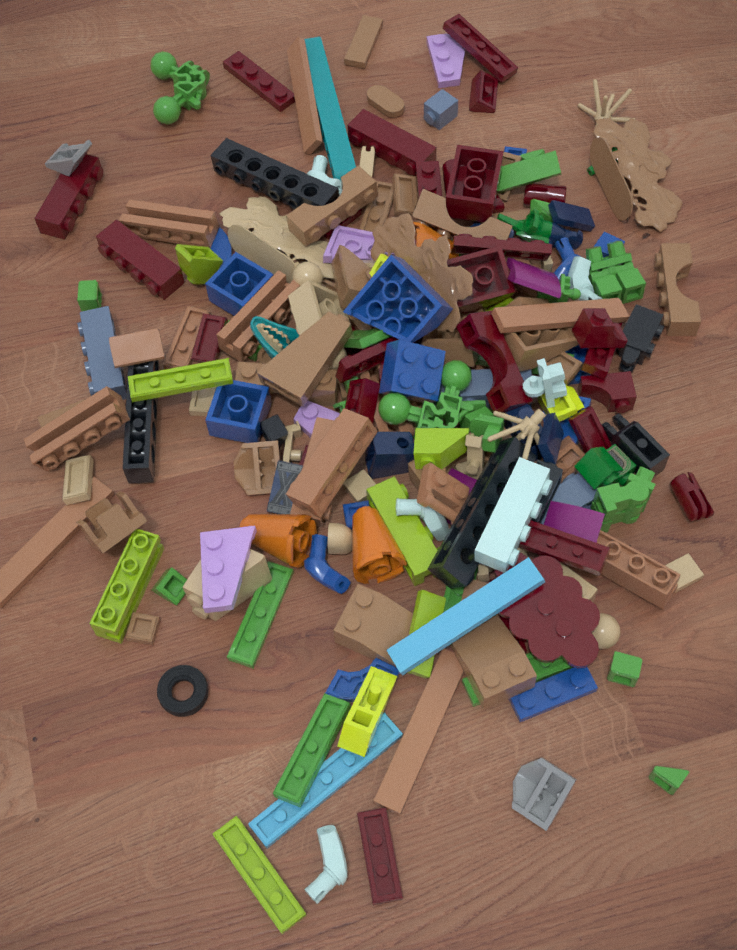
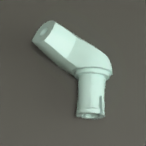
[307,155,342,196]
[568,256,602,301]
[396,498,450,541]
[304,825,348,904]

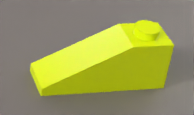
[337,666,397,757]

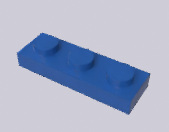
[509,667,598,723]

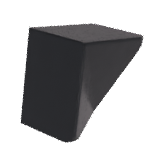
[260,414,288,449]

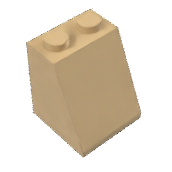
[182,549,272,621]

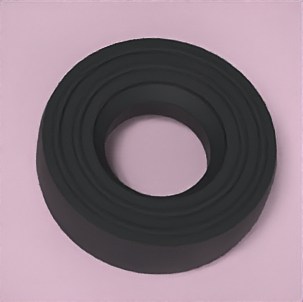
[157,665,209,717]

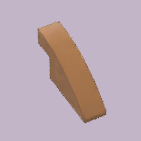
[331,245,375,329]

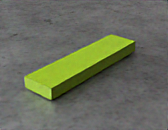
[128,358,233,402]
[213,816,307,935]

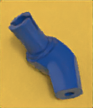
[553,237,581,279]
[304,534,351,594]

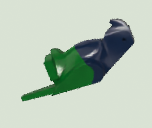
[497,209,583,250]

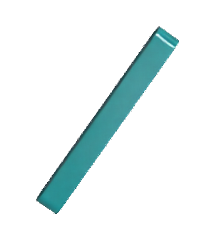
[304,36,356,181]

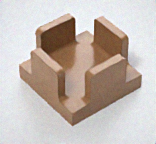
[76,491,147,553]

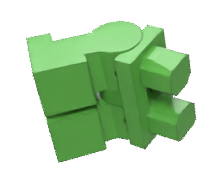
[586,241,646,304]
[590,467,656,533]

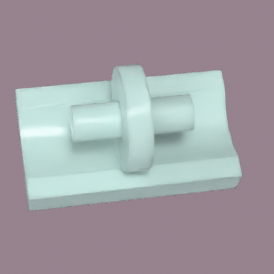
[523,358,567,408]

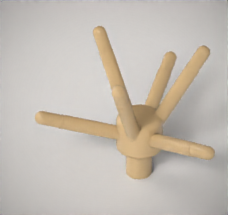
[578,79,635,126]
[487,408,546,460]

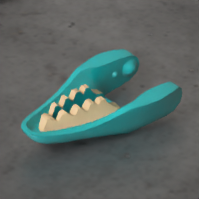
[250,316,299,359]

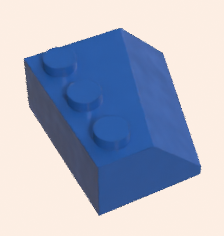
[343,254,453,343]

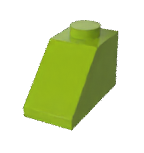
[175,244,223,285]
[414,428,469,470]

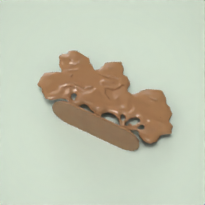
[590,118,683,232]
[366,213,473,332]

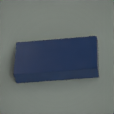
[548,200,595,232]
[537,413,564,464]

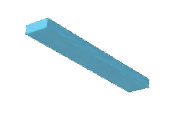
[387,557,545,676]
[248,713,403,849]

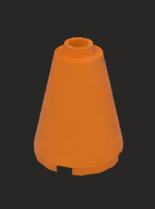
[352,506,407,584]
[239,514,317,568]

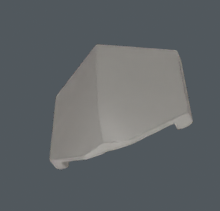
[45,140,93,176]
[512,757,577,831]

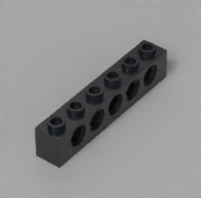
[210,138,339,209]
[123,360,159,484]
[428,437,537,589]

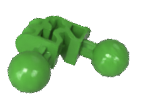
[150,51,210,125]
[378,360,474,439]

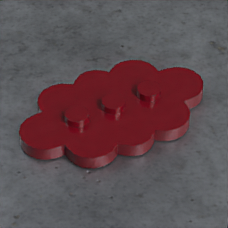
[495,552,600,668]

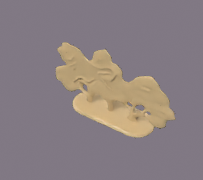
[220,197,334,284]

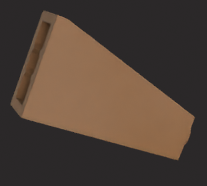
[257,311,352,407]

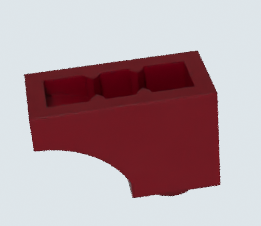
[572,308,628,348]
[578,371,637,413]

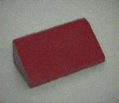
[469,70,498,113]
[345,378,380,424]

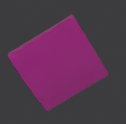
[506,257,562,298]
[544,501,605,543]

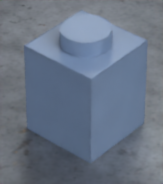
[424,89,458,130]

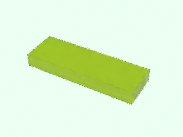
[407,590,446,679]

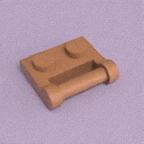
[417,462,469,524]

